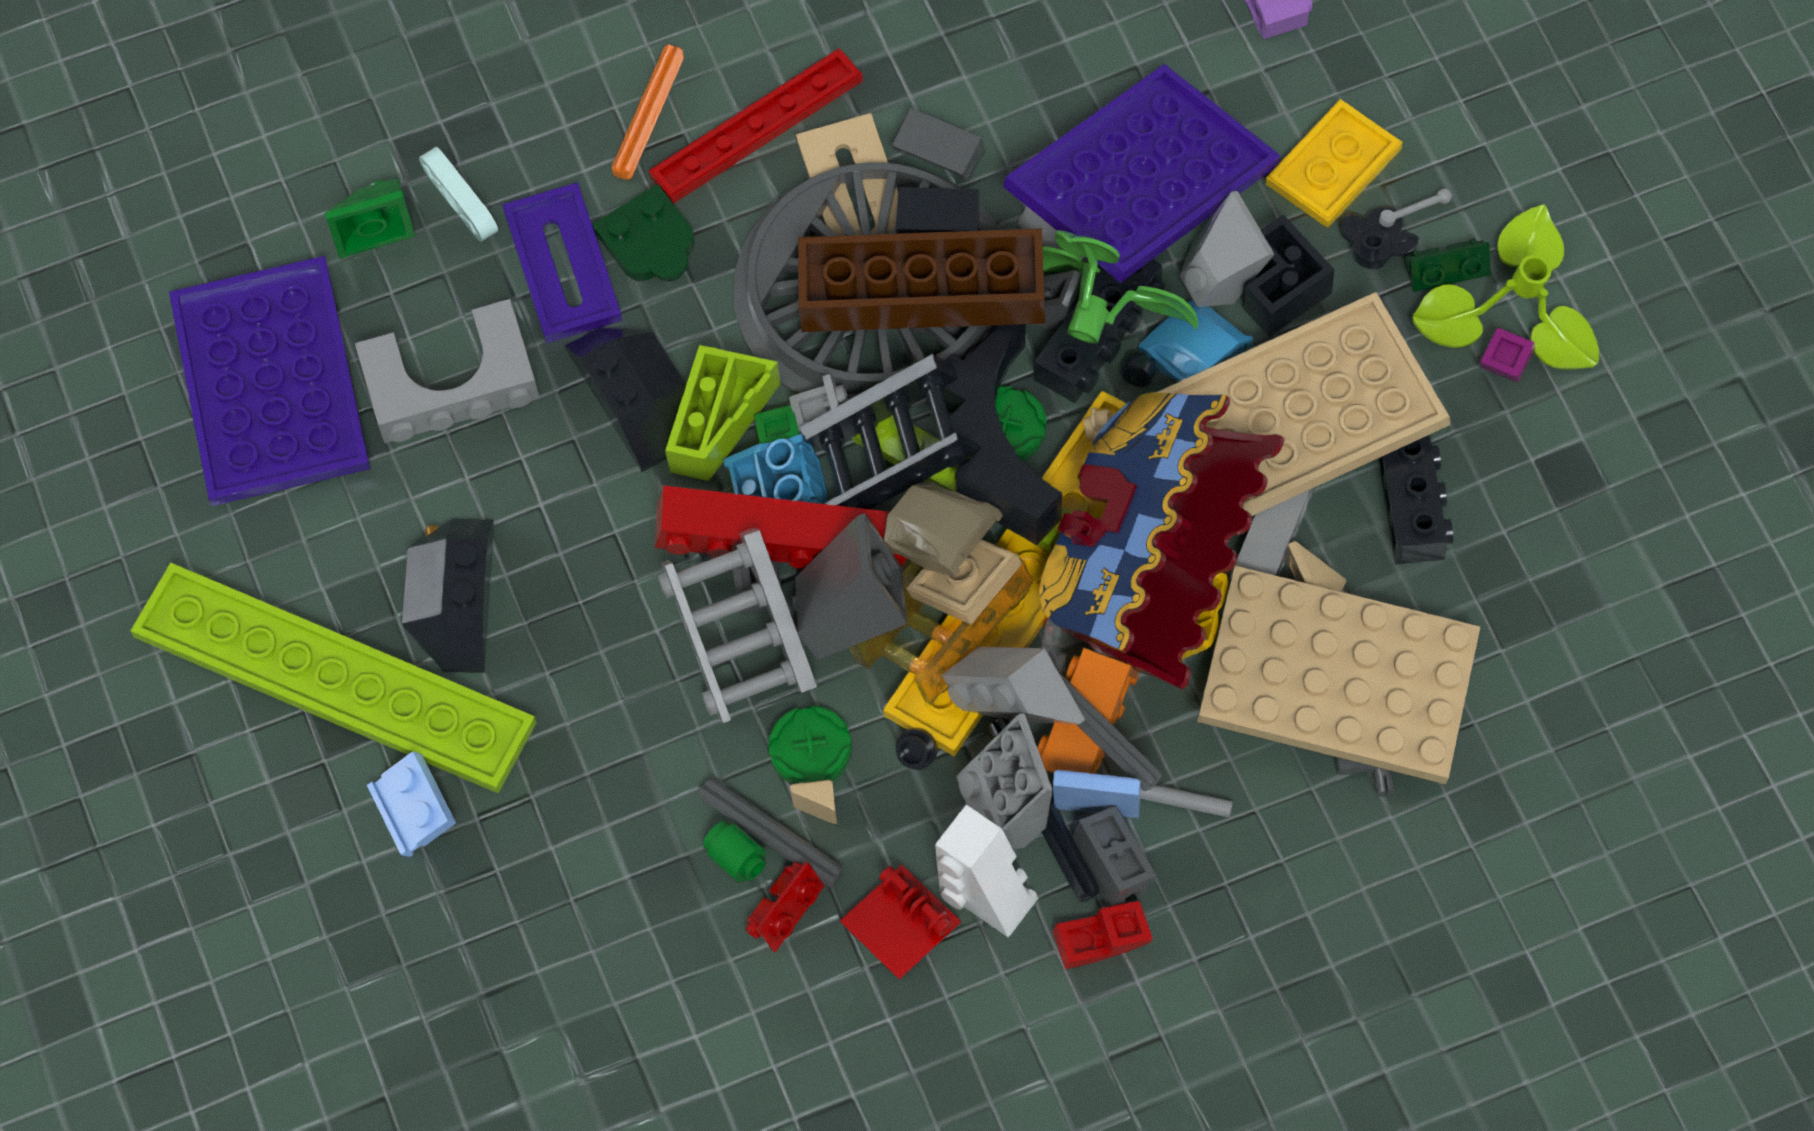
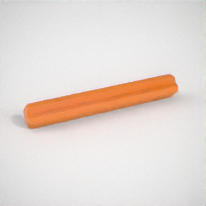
[611,44,684,180]

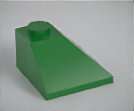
[325,178,415,259]

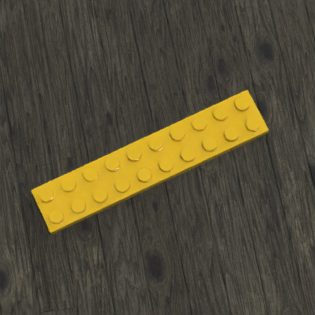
[883,391,1126,757]

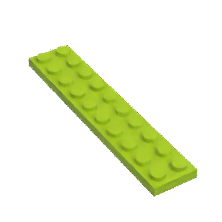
[130,562,537,794]

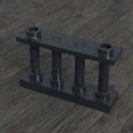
[800,354,979,509]

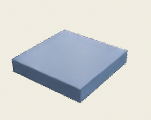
[1053,770,1140,818]

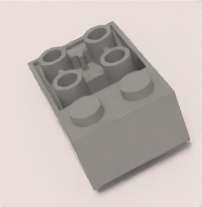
[956,713,1052,849]

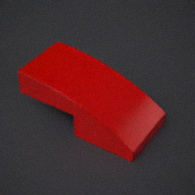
[1052,900,1153,970]

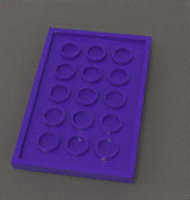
[1003,64,1281,283]
[169,256,371,506]

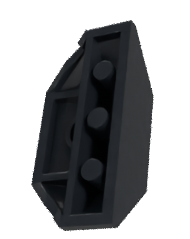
[565,328,686,472]
[402,519,494,673]

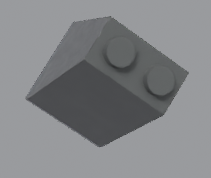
[792,513,907,660]

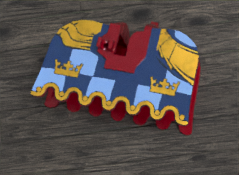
[1039,392,1284,690]

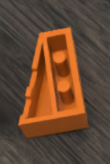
[1037,648,1140,774]

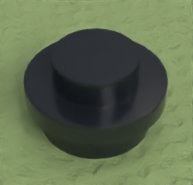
[896,728,938,770]

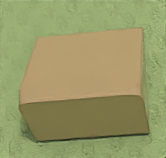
[790,780,837,824]

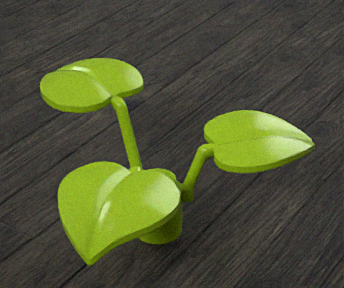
[1412,204,1599,370]

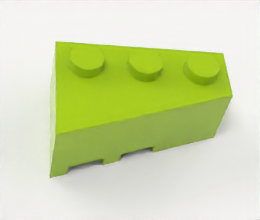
[665,345,781,481]

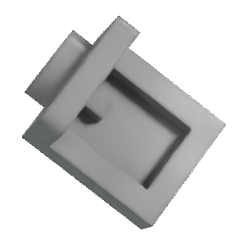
[789,374,849,434]

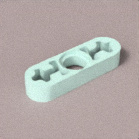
[419,147,498,242]

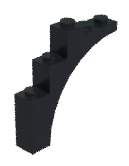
[927,324,1062,545]

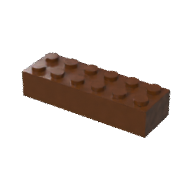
[798,228,1045,332]

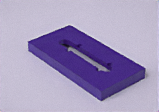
[502,182,623,344]

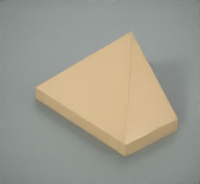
[1286,541,1347,592]

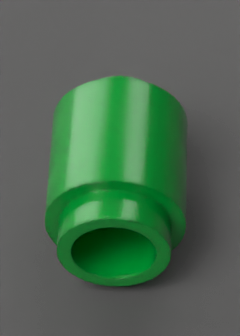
[703,821,766,883]

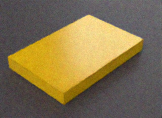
[1266,99,1403,228]

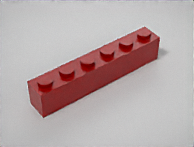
[654,485,907,569]

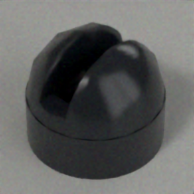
[1121,352,1156,387]

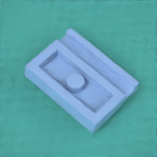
[367,751,456,857]

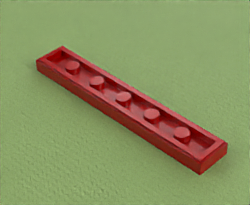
[649,48,863,204]

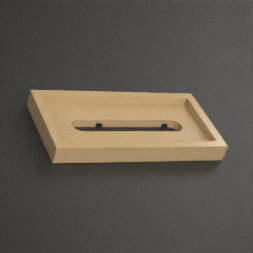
[796,113,898,236]

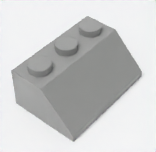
[942,647,1085,724]

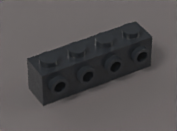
[1034,259,1165,403]
[1378,432,1453,565]

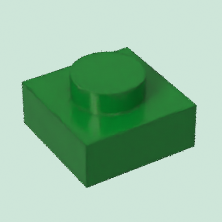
[754,405,800,444]

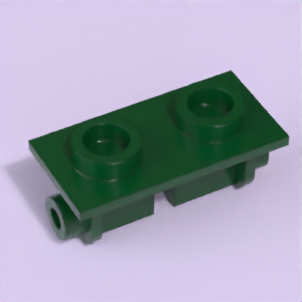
[1405,238,1491,292]

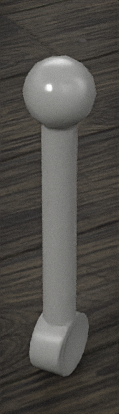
[1379,188,1452,227]

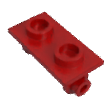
[745,862,825,952]

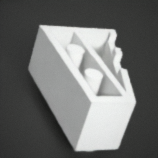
[935,805,1039,938]

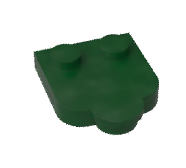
[592,184,695,282]

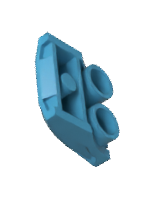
[1138,300,1253,382]
[723,434,829,504]

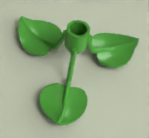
[1043,230,1199,344]

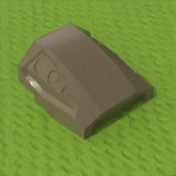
[884,482,1003,576]

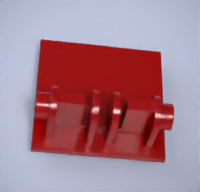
[840,864,961,980]

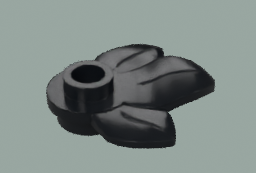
[1341,206,1419,269]

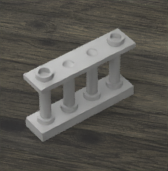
[657,527,817,723]

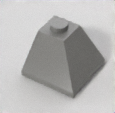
[1180,191,1274,308]

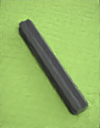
[1058,672,1162,791]
[700,778,843,887]

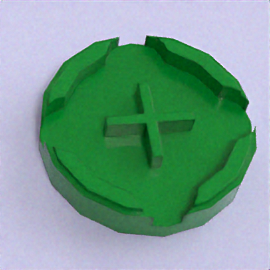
[996,386,1047,461]
[769,706,852,784]

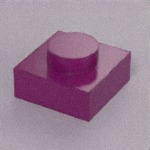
[1480,327,1535,383]

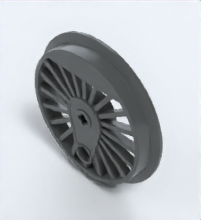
[733,162,1000,408]

